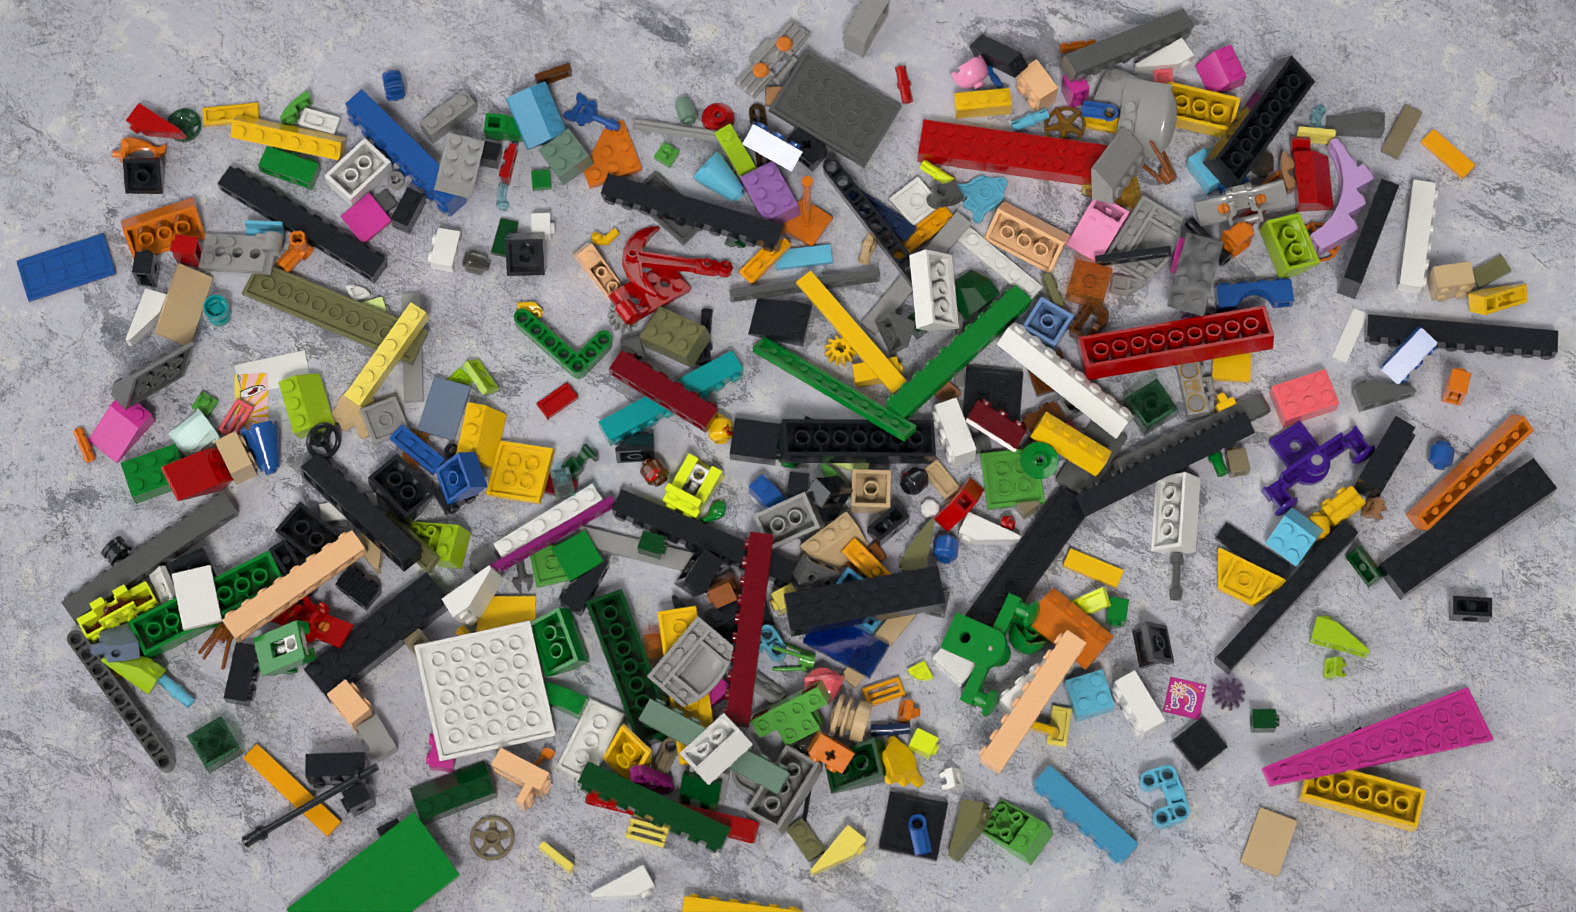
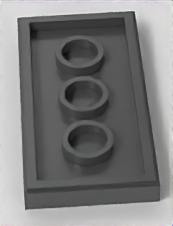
[643,171,698,246]
[1056,421,1127,493]

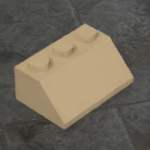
[800,512,869,570]

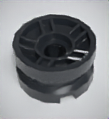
[101,536,132,566]

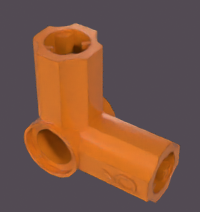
[276,230,314,273]

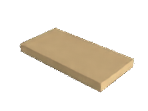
[154,263,213,345]

